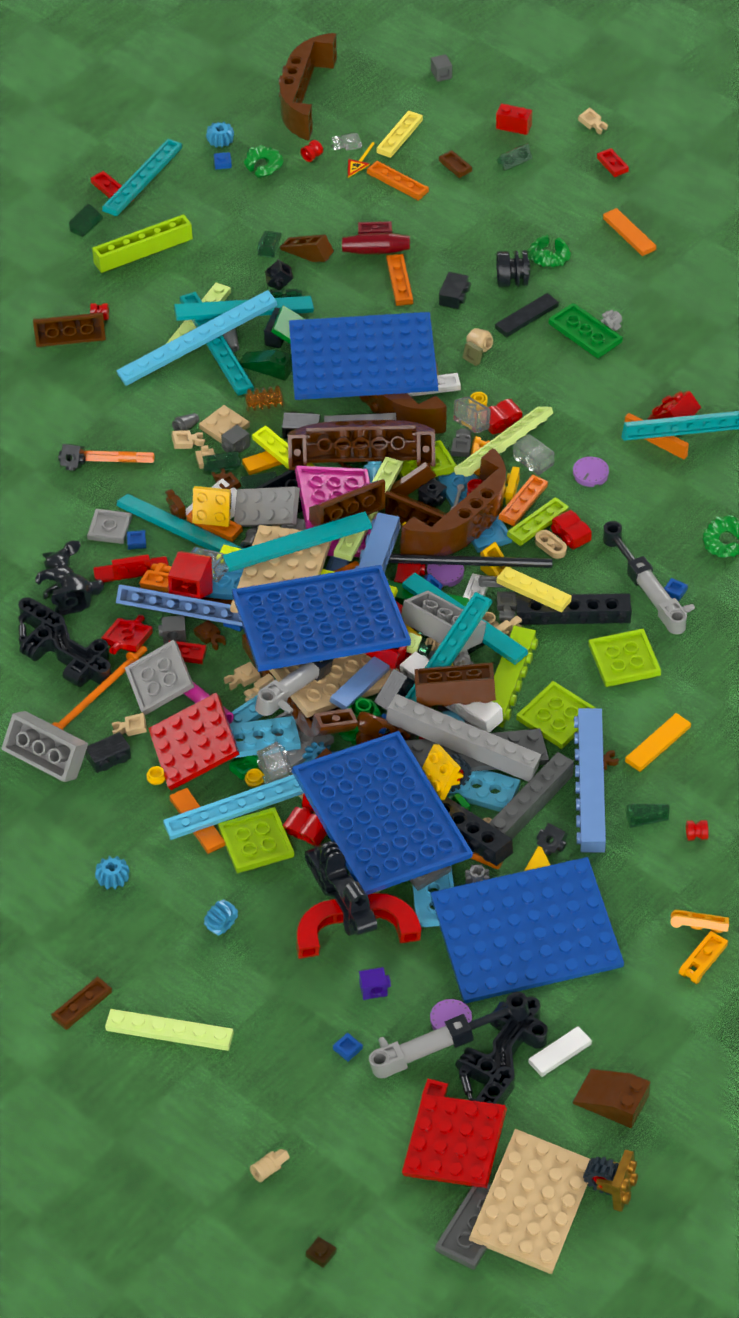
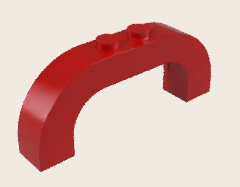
[296,893,421,959]

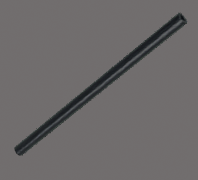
[388,554,553,568]

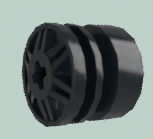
[496,250,530,287]

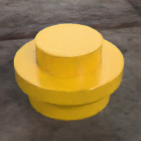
[147,766,165,785]
[245,769,265,788]

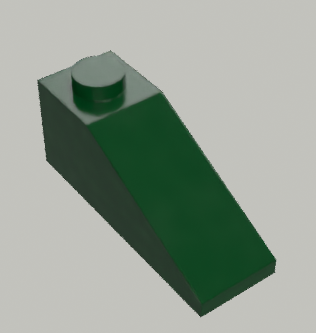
[239,350,292,381]

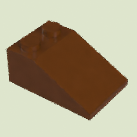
[573,1069,651,1129]

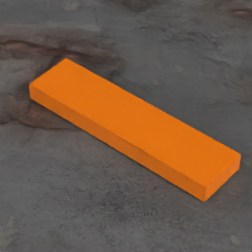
[367,161,429,201]
[603,208,656,256]
[386,254,413,306]
[625,413,689,459]
[498,474,548,526]
[170,788,225,854]

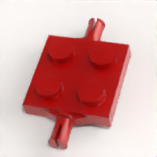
[101,614,153,655]

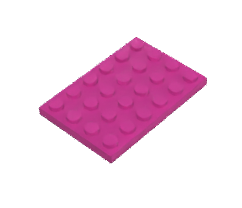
[295,466,377,557]

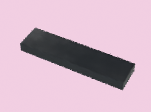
[495,293,559,337]

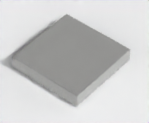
[87,509,132,544]

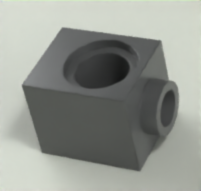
[431,54,452,82]
[221,425,250,457]
[158,616,186,644]

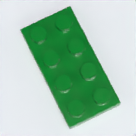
[548,302,623,359]

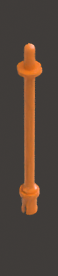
[52,646,147,731]

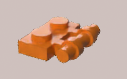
[139,563,172,593]

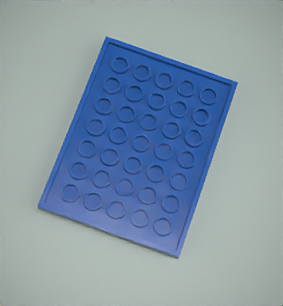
[289,312,438,400]
[232,565,411,672]
[291,731,473,895]
[430,857,624,1004]

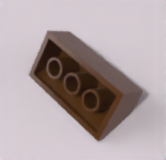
[33,312,106,347]
[309,479,385,527]
[385,491,447,527]
[414,663,496,708]

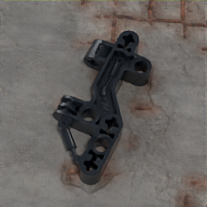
[18,597,112,687]
[305,841,377,936]
[455,997,548,1105]

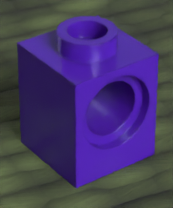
[359,967,391,1000]

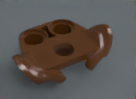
[356,712,411,745]

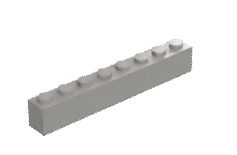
[386,694,541,782]

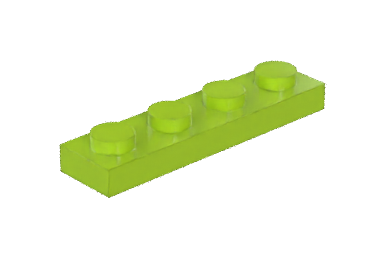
[507,497,569,546]

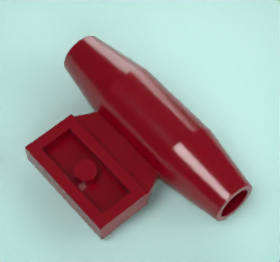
[342,221,410,254]

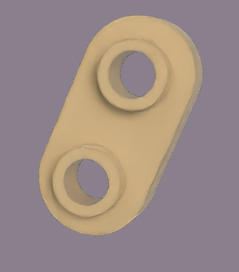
[535,530,567,559]

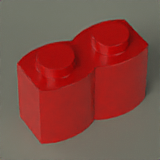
[481,399,522,434]
[551,510,592,549]
[282,807,327,846]

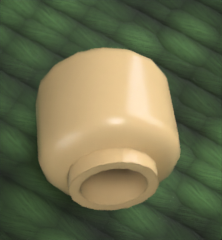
[466,328,493,352]

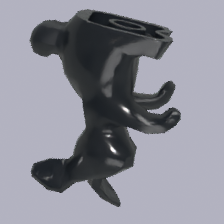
[35,540,104,616]

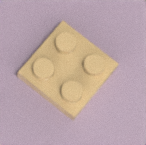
[199,405,250,444]

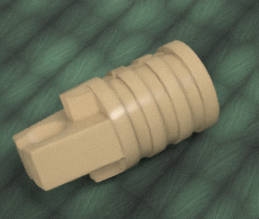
[250,1149,290,1182]

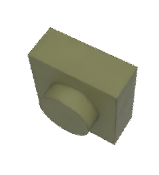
[462,341,483,366]

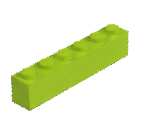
[92,214,193,273]
[492,626,538,727]

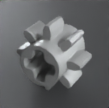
[601,309,622,331]
[465,864,490,884]

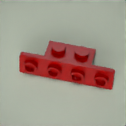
[93,554,169,582]

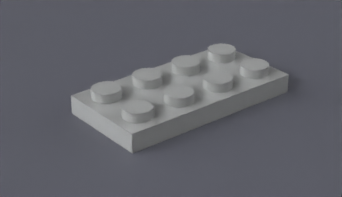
[234,487,300,527]

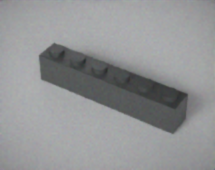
[489,752,574,839]

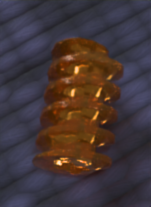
[245,386,283,412]

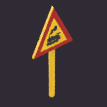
[348,142,375,178]

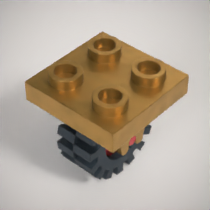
[583,1150,638,1212]

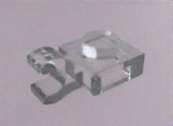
[332,133,362,151]

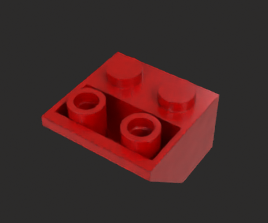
[647,390,702,420]
[168,551,213,599]

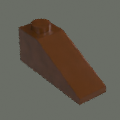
[280,234,334,262]

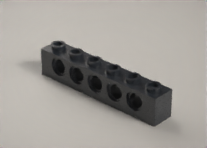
[516,593,632,625]
[441,796,513,866]

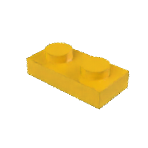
[504,467,520,505]

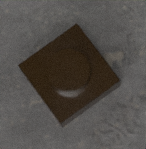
[305,1236,337,1268]

